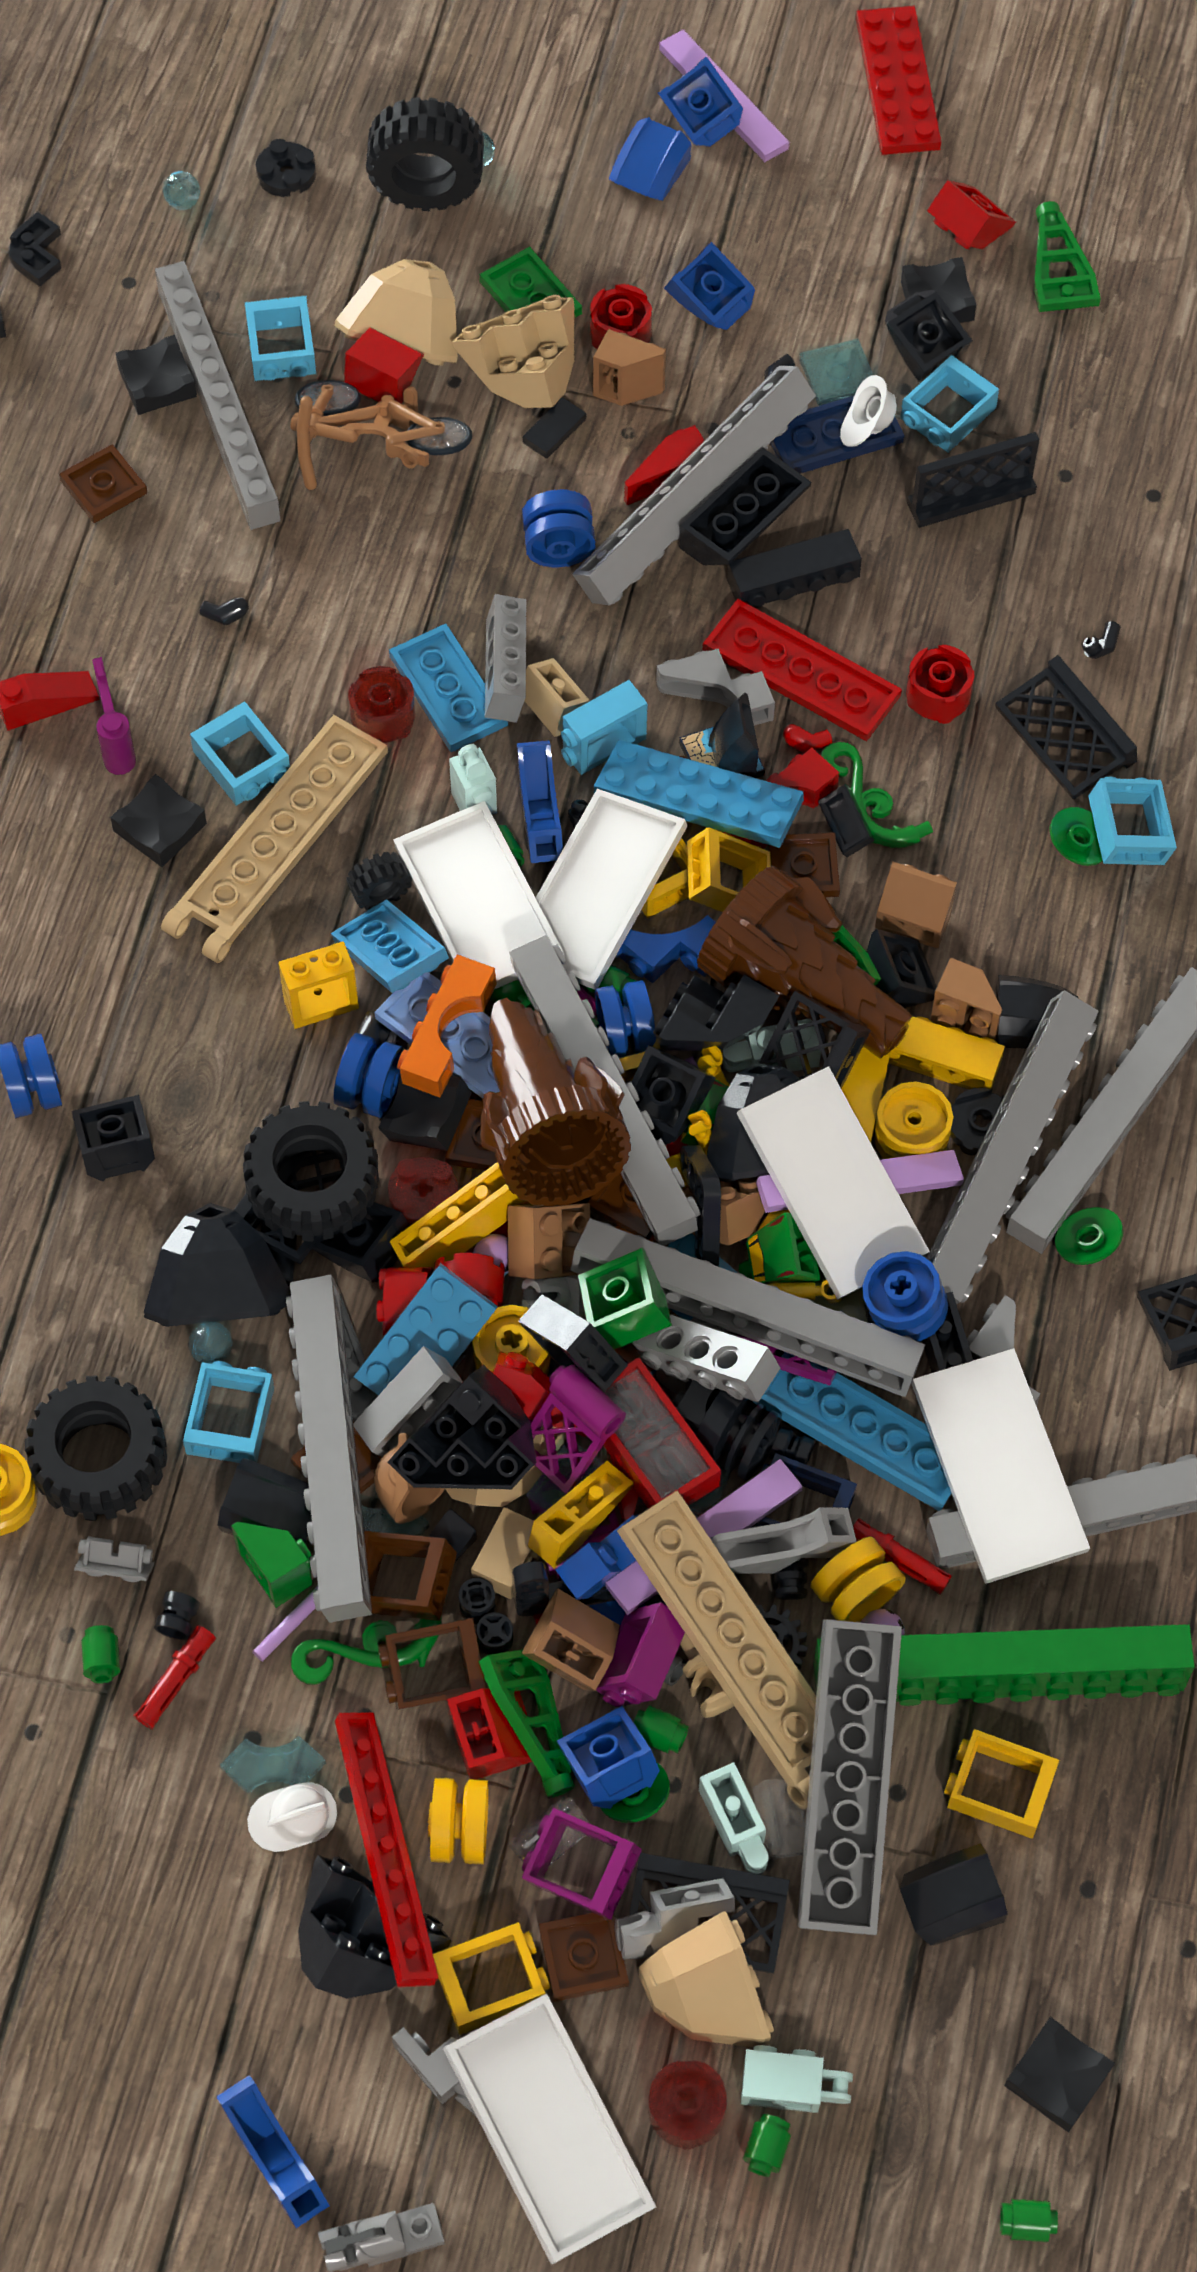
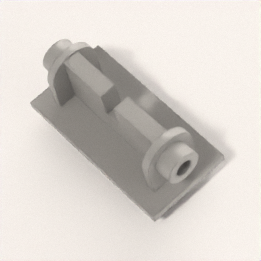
[74,1536,154,1582]

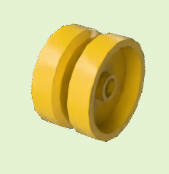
[874,1081,954,1159]
[472,1305,552,1375]
[0,1444,38,1536]
[811,1537,906,1622]
[428,1778,489,1864]

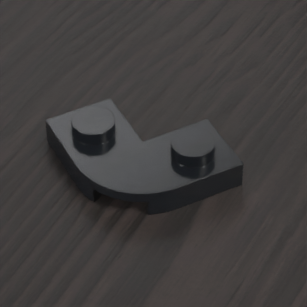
[9,211,61,287]

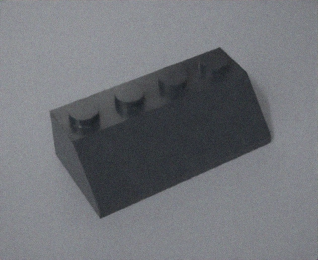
[679,448,811,565]

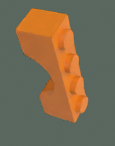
[397,954,497,1098]

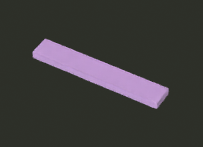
[659,30,789,162]
[756,1150,964,1213]
[605,1459,803,1615]

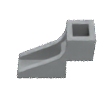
[656,649,775,726]
[967,1295,1040,1407]
[710,1507,857,1573]

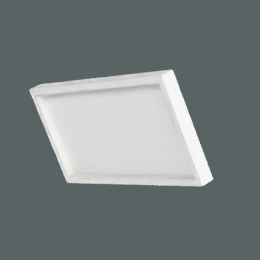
[536,789,687,990]
[393,801,565,989]
[737,1066,930,1300]
[911,1348,1090,1584]
[443,1994,656,2265]

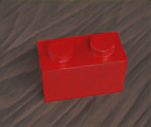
[927,180,1016,250]

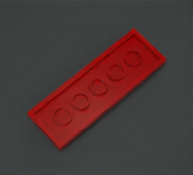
[856,6,941,155]
[702,599,902,742]

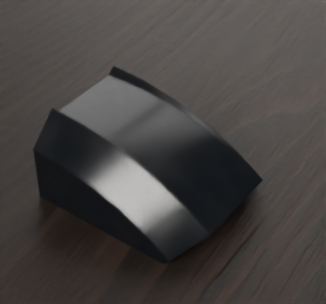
[885,290,973,382]
[708,693,759,778]
[996,975,1078,1049]
[631,1045,716,1145]
[72,1095,155,1182]
[312,1202,410,1282]
[217,1458,312,1543]
[900,1843,1008,1946]

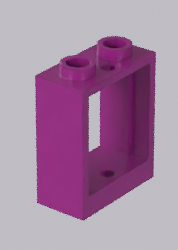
[596,1602,685,1708]
[521,1808,642,1920]

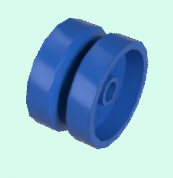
[522,489,595,568]
[595,980,656,1059]
[0,1033,62,1119]
[333,1033,404,1119]
[862,1251,948,1342]

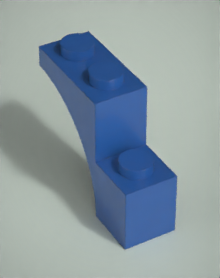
[517,740,563,863]
[615,915,716,984]
[556,1515,639,1600]
[216,2075,330,2228]

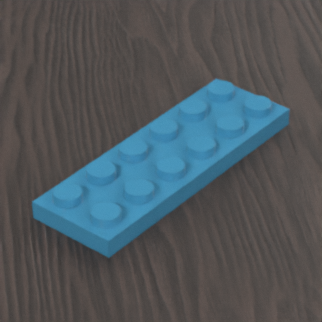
[593,739,804,848]
[753,1352,952,1511]

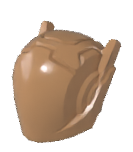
[374,1433,445,1524]

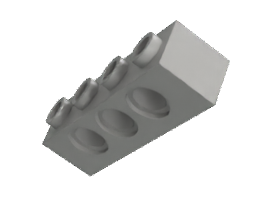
[485,594,526,723]
[633,1314,780,1402]

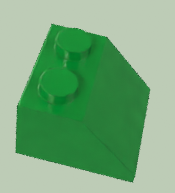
[578,1248,672,1350]
[231,1522,313,1608]

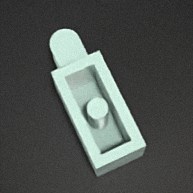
[449,744,497,815]
[722,1019,821,1073]
[699,1762,768,1874]
[741,2045,853,2113]

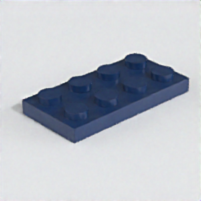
[770,395,904,474]

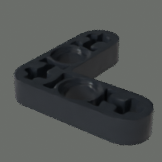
[680,1145,721,1267]
[512,1561,614,1616]

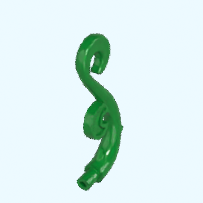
[821,742,933,848]
[291,1614,442,1685]

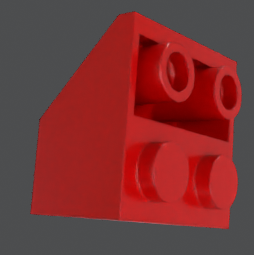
[447,1688,532,1780]

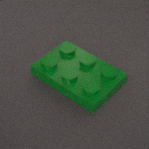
[479,246,582,319]

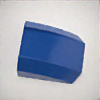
[658,56,743,146]
[608,117,691,201]
[664,242,755,330]
[556,1706,660,1809]

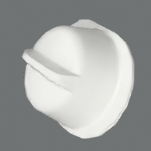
[840,375,897,447]
[247,1782,337,1852]

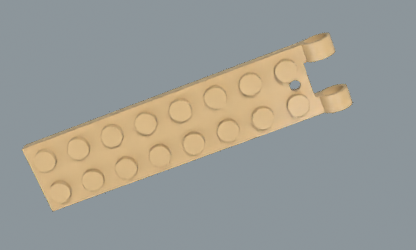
[161,715,388,963]
[617,1491,816,1809]

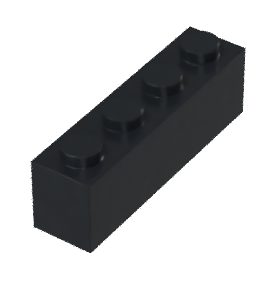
[727,529,862,608]
[922,1292,973,1373]

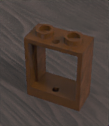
[364,1531,457,1621]
[378,1618,486,1710]

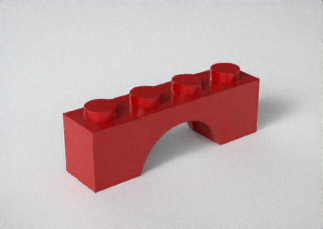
[717,748,839,849]

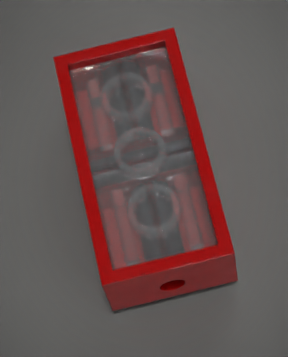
[603,1358,721,1509]

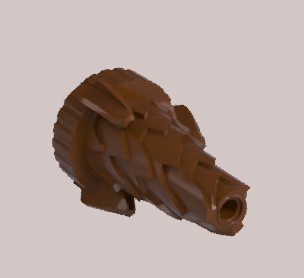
[697,866,912,1059]
[480,998,631,1207]

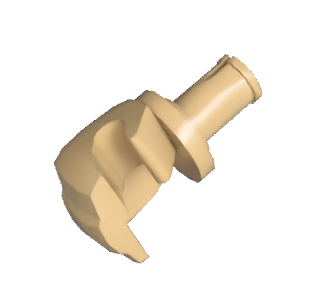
[680,1633,734,1718]

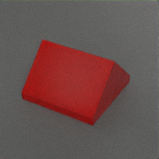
[344,328,424,404]

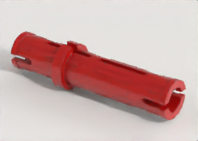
[853,1518,953,1595]
[133,1625,217,1730]

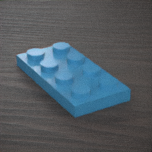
[389,624,508,753]
[331,899,449,993]
[354,1263,498,1396]

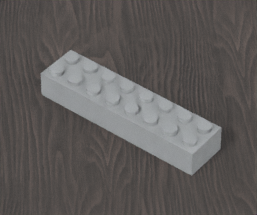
[797,1619,902,1935]

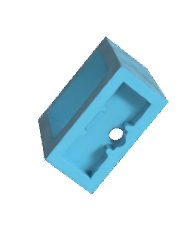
[245,296,316,381]
[901,355,999,453]
[561,680,647,775]
[190,701,290,806]
[1088,776,1177,865]
[183,1361,274,1463]

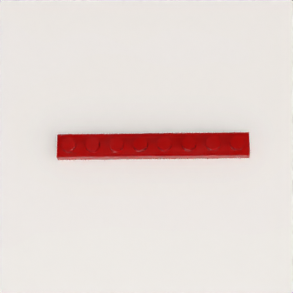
[335,1712,439,1987]

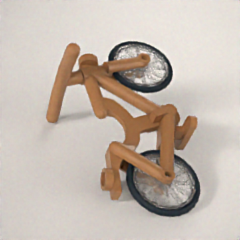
[290,380,472,490]

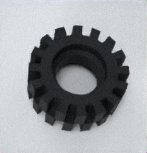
[346,852,412,910]

